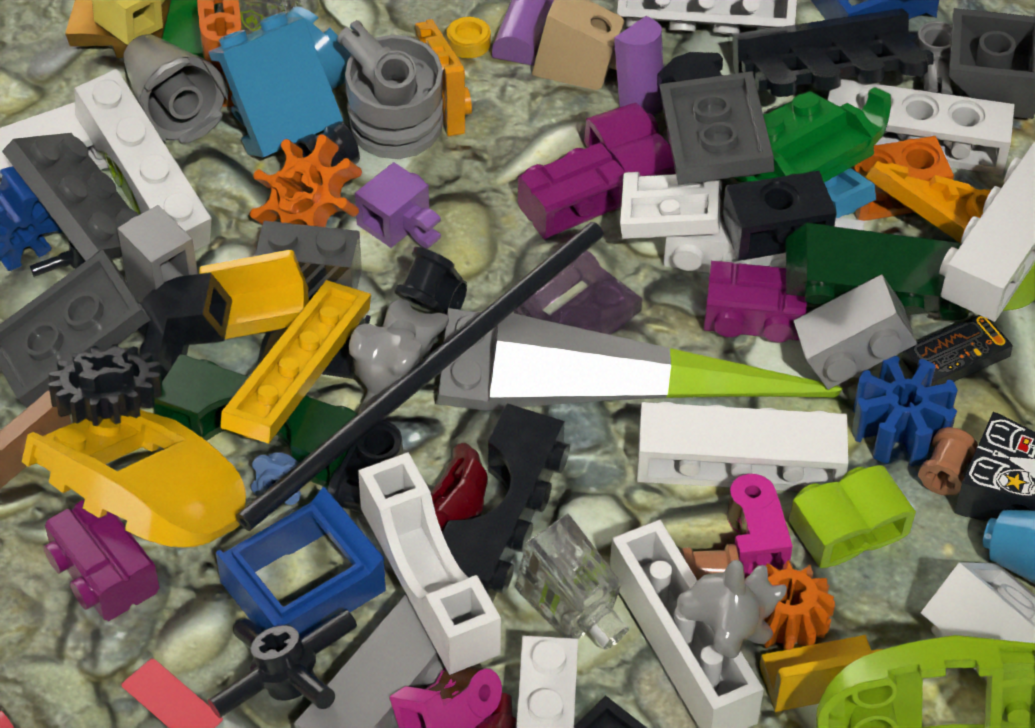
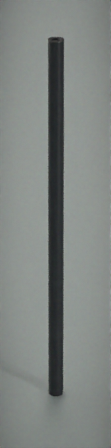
[236,222,604,531]

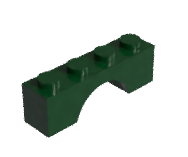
[154,354,358,488]

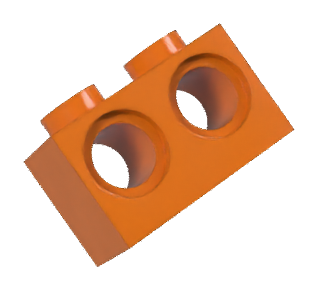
[851,136,954,221]

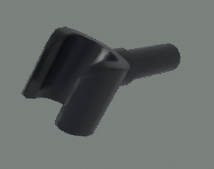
[30,240,86,277]

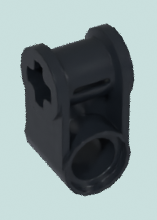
[394,247,467,315]
[327,421,403,515]

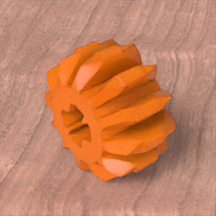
[764,559,835,650]

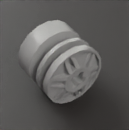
[345,35,443,159]

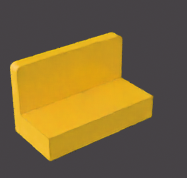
[199,250,309,339]
[759,635,883,712]

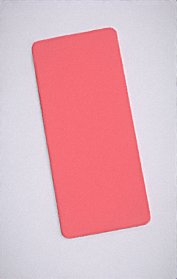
[122,659,223,728]

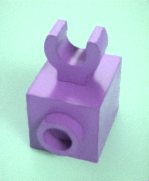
[355,162,441,248]

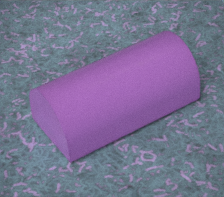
[492,0,554,66]
[614,16,664,115]

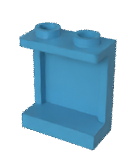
[208,12,343,157]

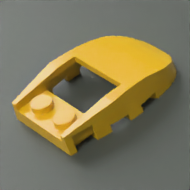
[22,409,246,547]

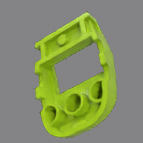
[816,635,1035,728]

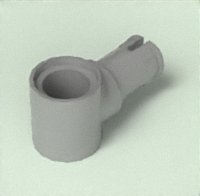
[337,20,417,106]
[917,21,953,95]

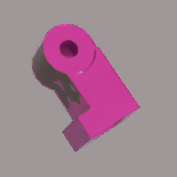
[727,474,793,579]
[389,666,502,728]

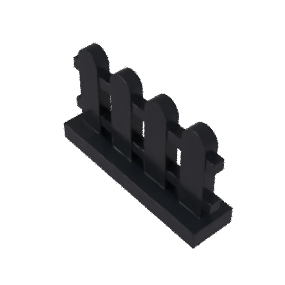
[732,8,934,97]

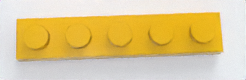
[221,280,371,444]

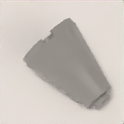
[124,34,229,143]

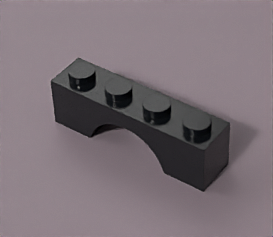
[442,403,570,603]

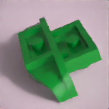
[734,87,891,183]

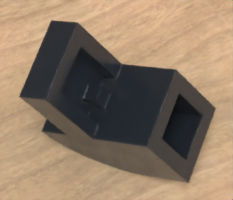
[138,273,232,381]

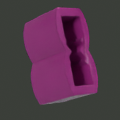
[584,103,676,176]

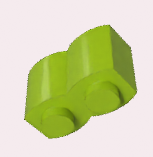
[789,465,916,568]

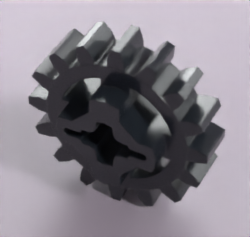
[48,344,163,426]

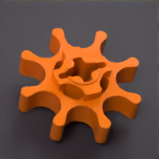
[250,134,362,227]

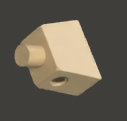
[532,0,625,90]

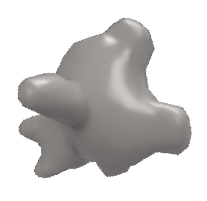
[349,299,449,413]
[677,560,787,658]

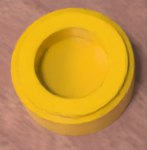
[447,17,491,58]

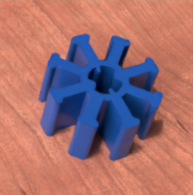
[0,166,63,271]
[851,356,958,467]

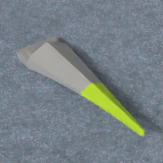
[437,308,843,411]

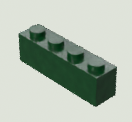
[786,223,972,320]

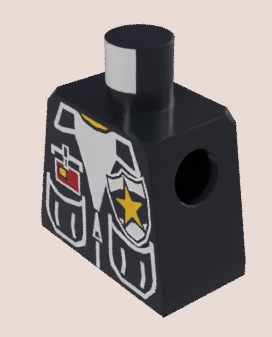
[954,412,1035,522]

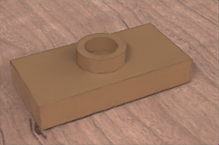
[0,390,72,489]

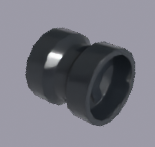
[296,121,360,167]

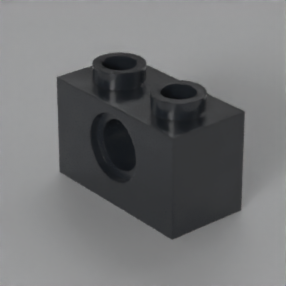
[722,171,837,261]

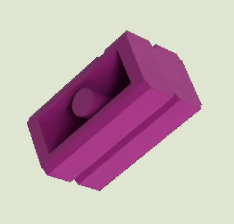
[518,142,625,239]
[704,260,807,342]
[43,499,160,622]

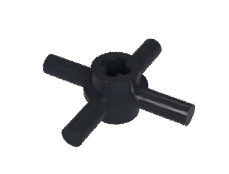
[208,609,357,718]

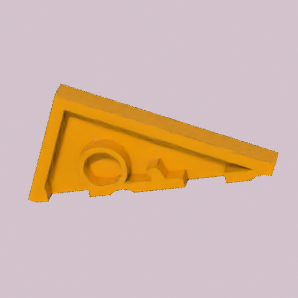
[415,19,472,137]
[865,161,991,243]

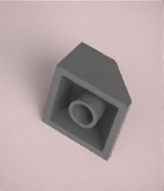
[949,8,1035,119]

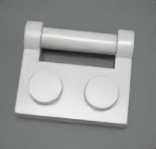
[620,172,722,239]

